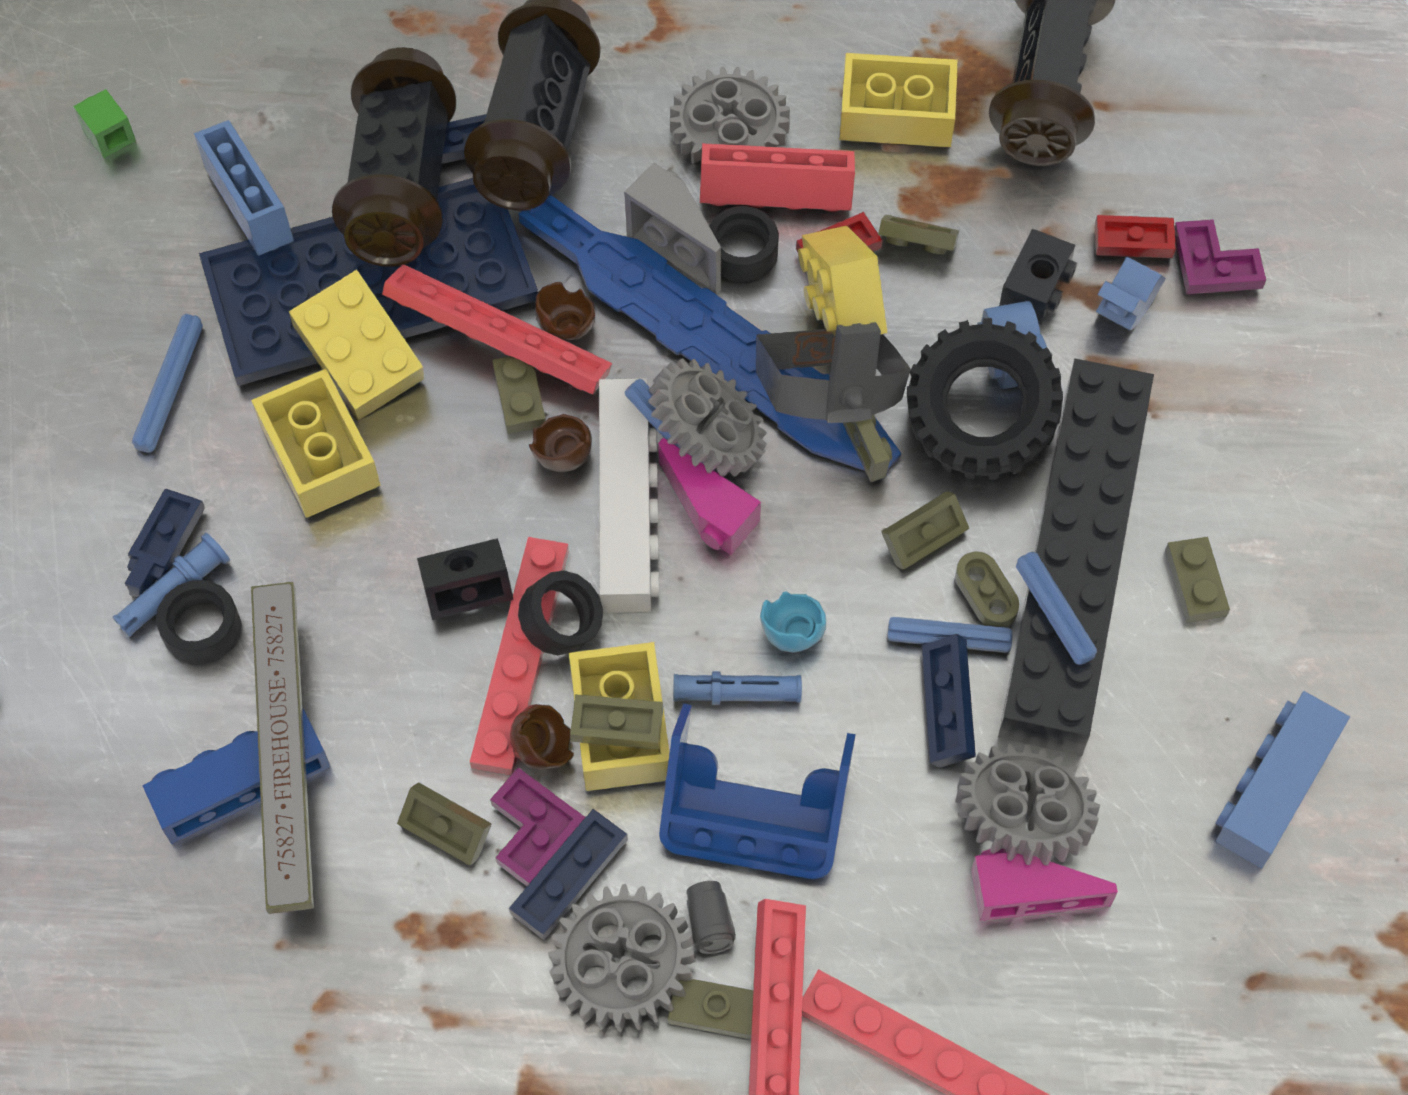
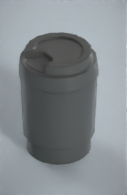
[686,881,736,954]

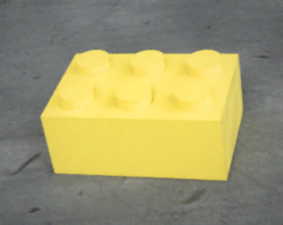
[839,53,958,147]
[798,226,887,336]
[289,270,424,421]
[251,368,381,518]
[569,642,670,791]

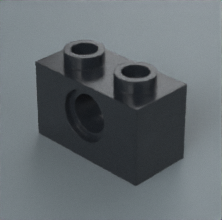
[999,228,1078,325]
[417,538,514,620]

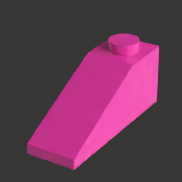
[658,438,761,555]
[971,848,1118,921]

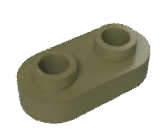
[955,551,1020,628]

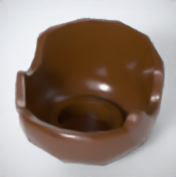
[536,282,595,341]
[529,414,592,473]
[510,704,574,770]

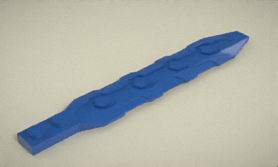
[518,195,901,471]

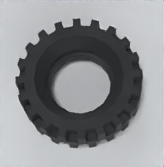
[907,318,1063,480]

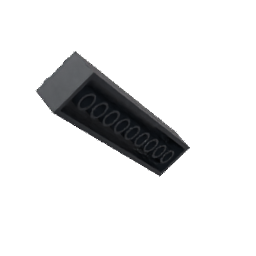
[998,358,1154,756]

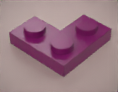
[1174,219,1266,294]
[490,767,585,886]

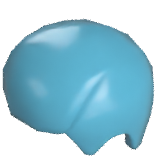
[760,591,826,653]

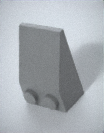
[624,163,721,295]

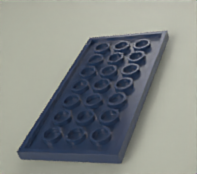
[199,178,538,386]

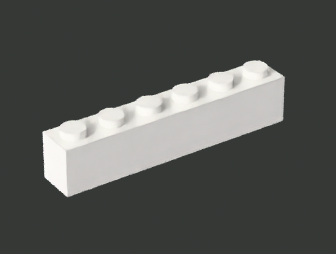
[599,378,659,613]

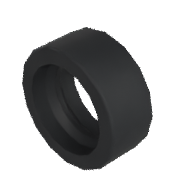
[709,206,779,282]
[518,570,603,656]
[156,580,241,664]

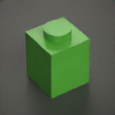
[73,89,136,158]

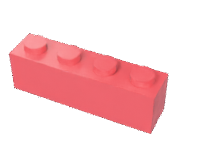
[700,143,855,212]

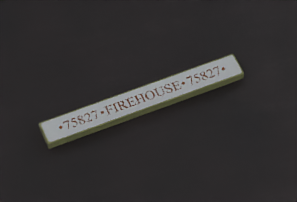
[251,582,314,914]

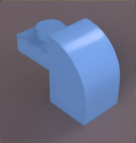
[1096,257,1166,330]

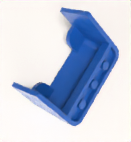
[659,703,856,879]

